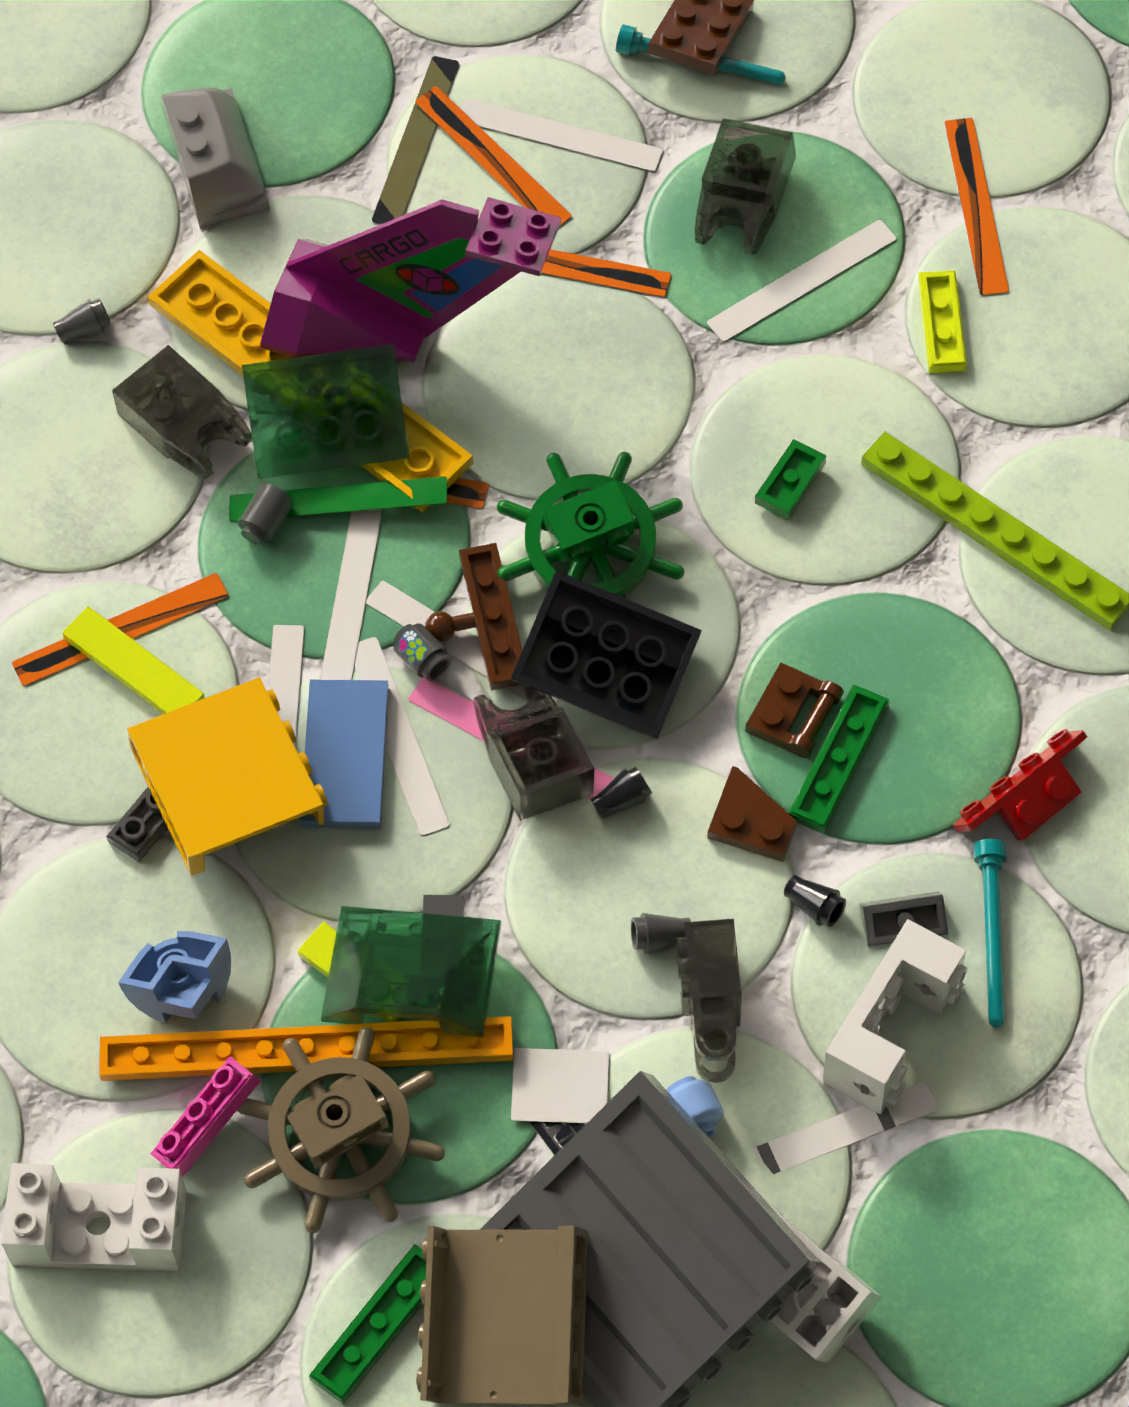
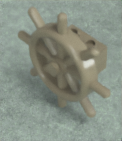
[237,1027,445,1234]

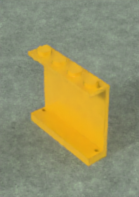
[127,677,328,876]

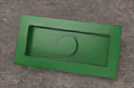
[755,439,827,520]

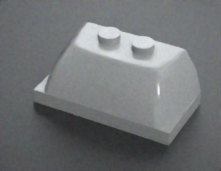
[161,88,270,228]

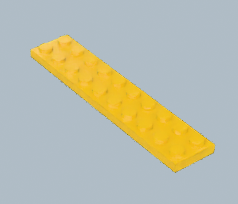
[147,250,473,513]

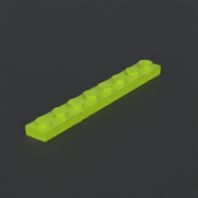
[861,431,1129,631]

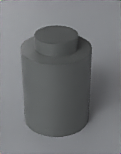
[238,483,294,545]

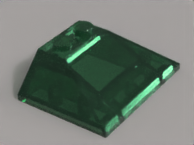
[321,906,502,1037]

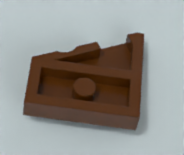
[707,766,797,862]

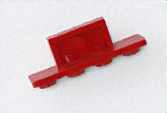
[952,729,1088,840]

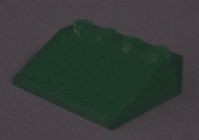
[242,344,410,479]

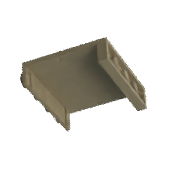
[416,1226,588,1406]

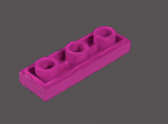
[150,1056,261,1177]

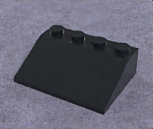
[511,570,702,740]

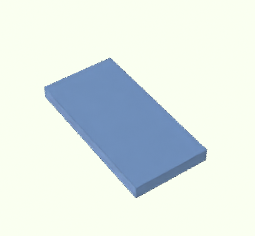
[300,679,389,828]

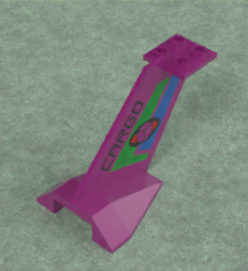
[260,197,562,362]

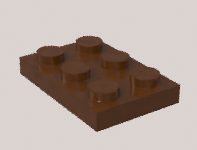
[647,0,754,76]

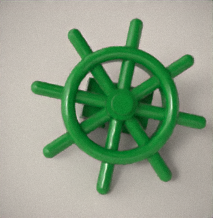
[497,452,685,599]

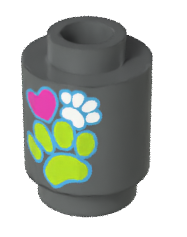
[393,623,451,681]

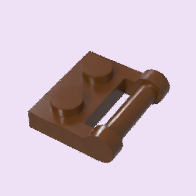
[745,662,844,758]

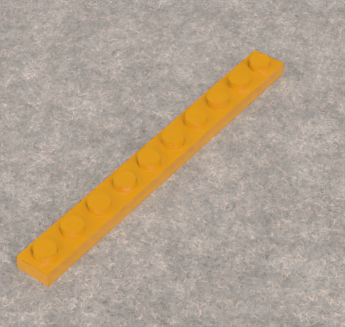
[99,1016,513,1081]

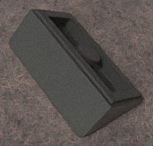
[859,892,948,947]

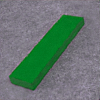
[788,684,889,834]
[309,1244,426,1405]

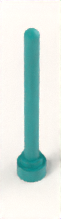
[616,24,786,85]
[974,839,1007,1028]

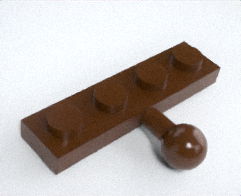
[425,543,522,691]

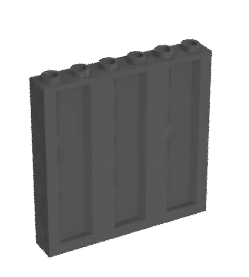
[480,1071,821,1407]

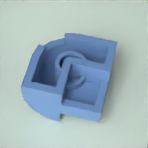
[118,931,231,1023]

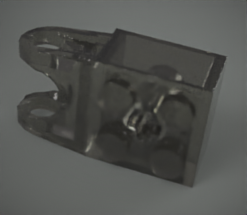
[695,118,796,255]
[112,345,253,479]
[473,686,594,821]
[677,919,742,1083]

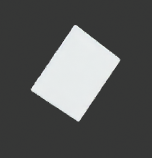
[511,1048,609,1123]

